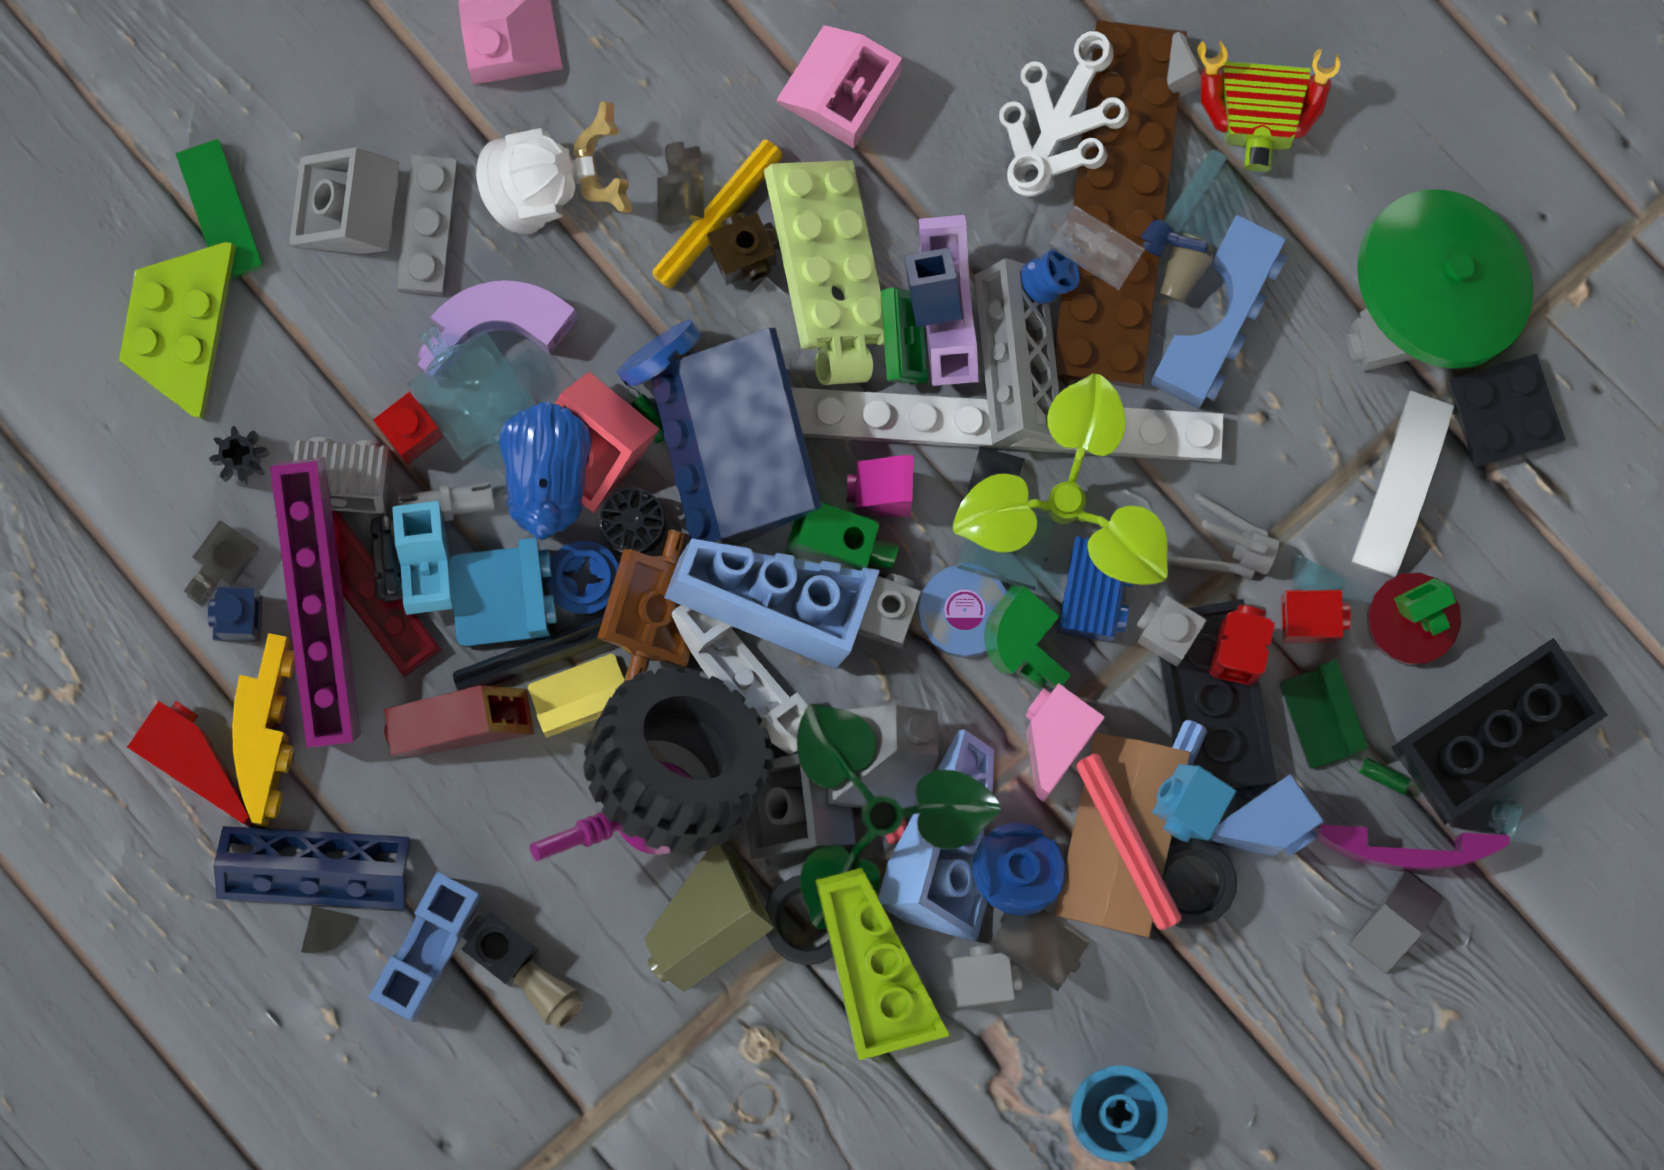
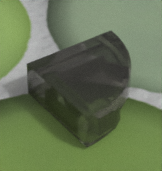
[301,906,360,954]

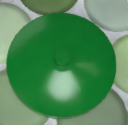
[1357,189,1533,368]

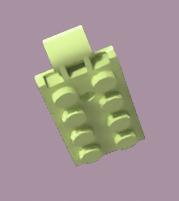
[764,160,884,385]

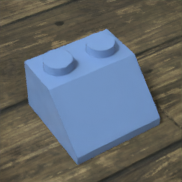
[1206,775,1323,857]

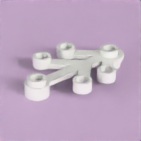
[999,31,1129,197]

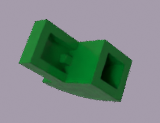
[984,586,1071,690]

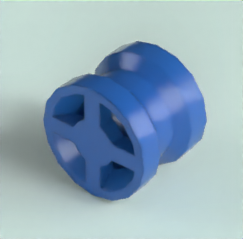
[1021,248,1080,304]

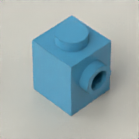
[1152,764,1236,842]

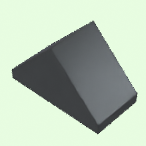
[1348,871,1443,974]

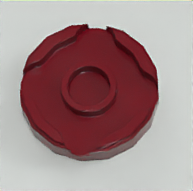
[1367,573,1461,666]

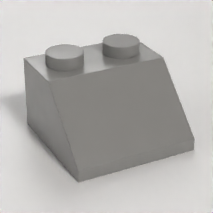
[289,147,400,254]

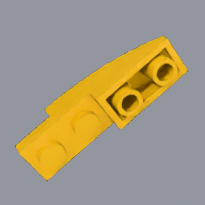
[232,633,296,828]

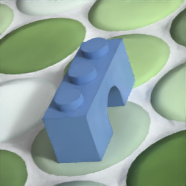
[368,872,484,1023]

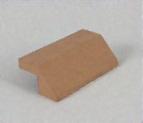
[1054,732,1190,937]

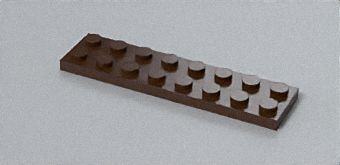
[1054,20,1187,389]

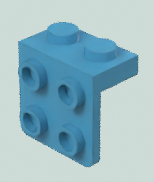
[449,537,557,647]

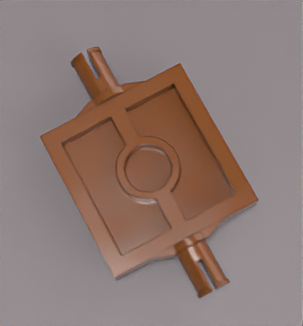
[597,530,691,681]

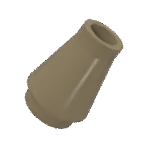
[1159,232,1215,304]
[513,961,584,1030]

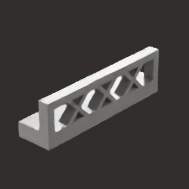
[974,258,1059,448]

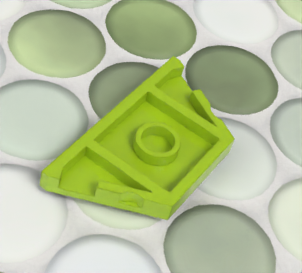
[119,242,236,419]

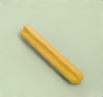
[652,139,782,289]

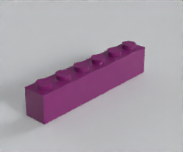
[270,457,361,748]

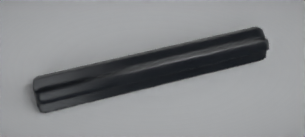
[452,616,608,691]

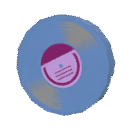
[918,564,1007,658]

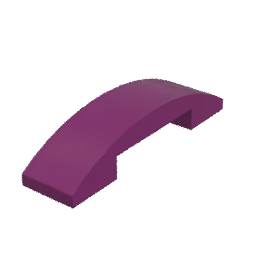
[1315,825,1510,872]

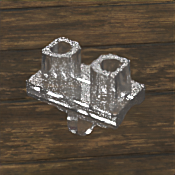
[1049,205,1145,290]

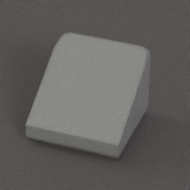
[1167,32,1203,98]

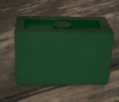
[1279,659,1369,769]

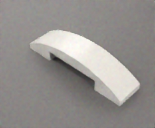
[1351,390,1454,578]
[671,605,808,755]

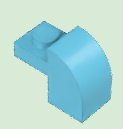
[393,501,453,615]

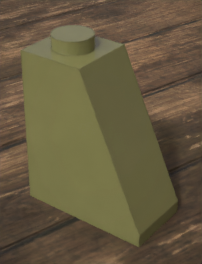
[644,844,774,992]

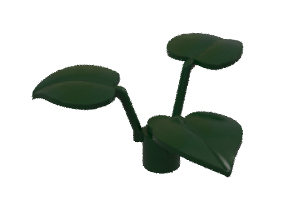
[797,704,1001,929]

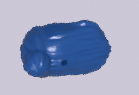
[499,402,592,540]

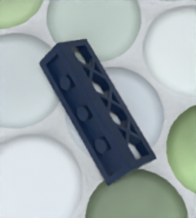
[213,826,410,910]

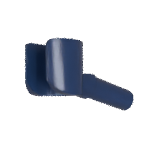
[1141,220,1209,256]

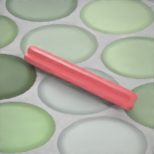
[1076,754,1181,930]

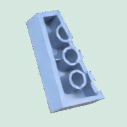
[664,539,879,669]

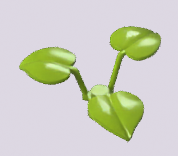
[953,374,1168,585]

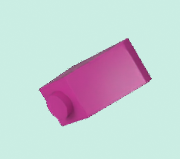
[846,455,914,518]

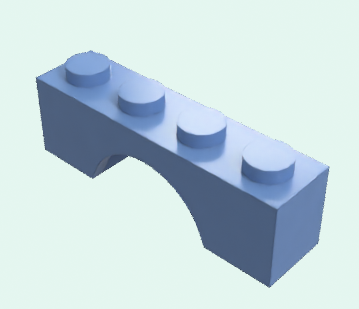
[1150,214,1288,409]

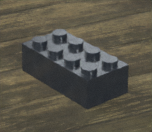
[1391,638,1608,825]

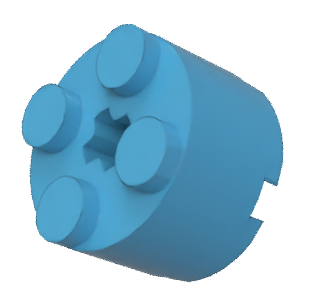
[1068,1065,1168,1162]

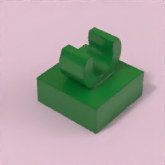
[1394,578,1456,636]

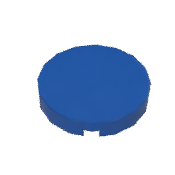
[616,319,701,387]
[972,822,1066,916]

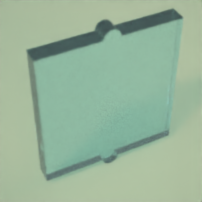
[957,515,1055,591]

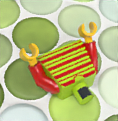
[1197,40,1340,172]

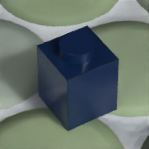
[904,247,962,327]

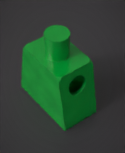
[784,502,899,571]

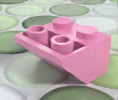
[776,25,902,149]

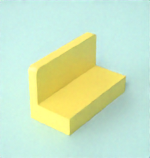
[528,654,624,738]

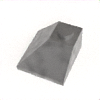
[828,705,938,816]

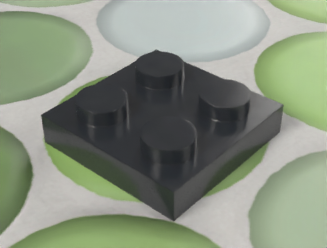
[1446,354,1566,470]

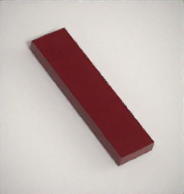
[332,510,442,678]

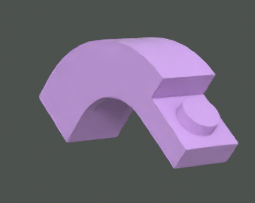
[919,215,979,386]
[417,280,578,385]

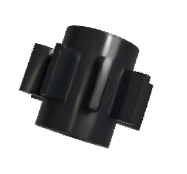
[209,426,270,486]

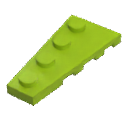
[816,868,950,1060]

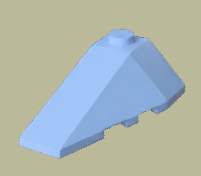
[878,730,994,940]

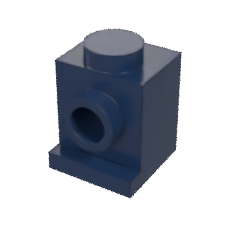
[208,587,262,642]

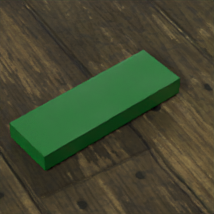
[175,138,264,280]

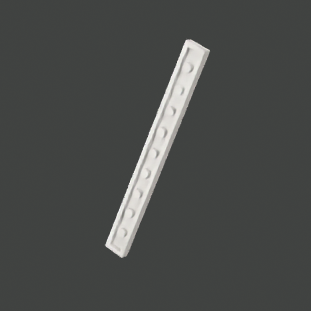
[791,387,1223,462]

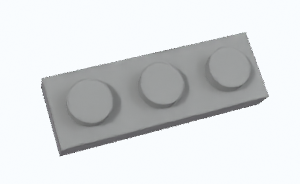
[397,155,458,296]

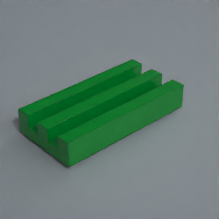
[881,287,928,386]

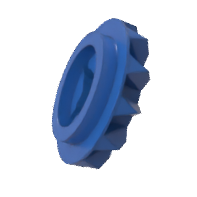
[546,541,619,615]

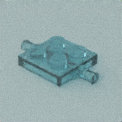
[407,325,537,460]

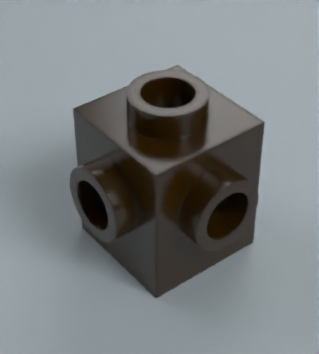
[707,212,780,286]

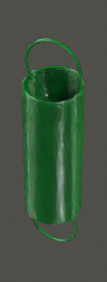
[628,387,669,451]
[1349,756,1421,796]

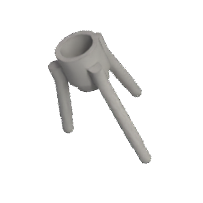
[1167,493,1280,579]

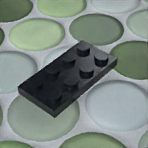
[1157,599,1277,790]

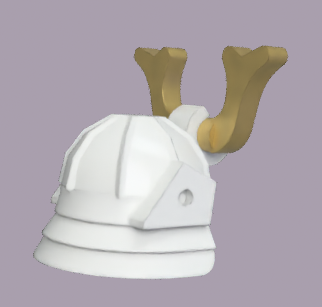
[476,101,632,235]

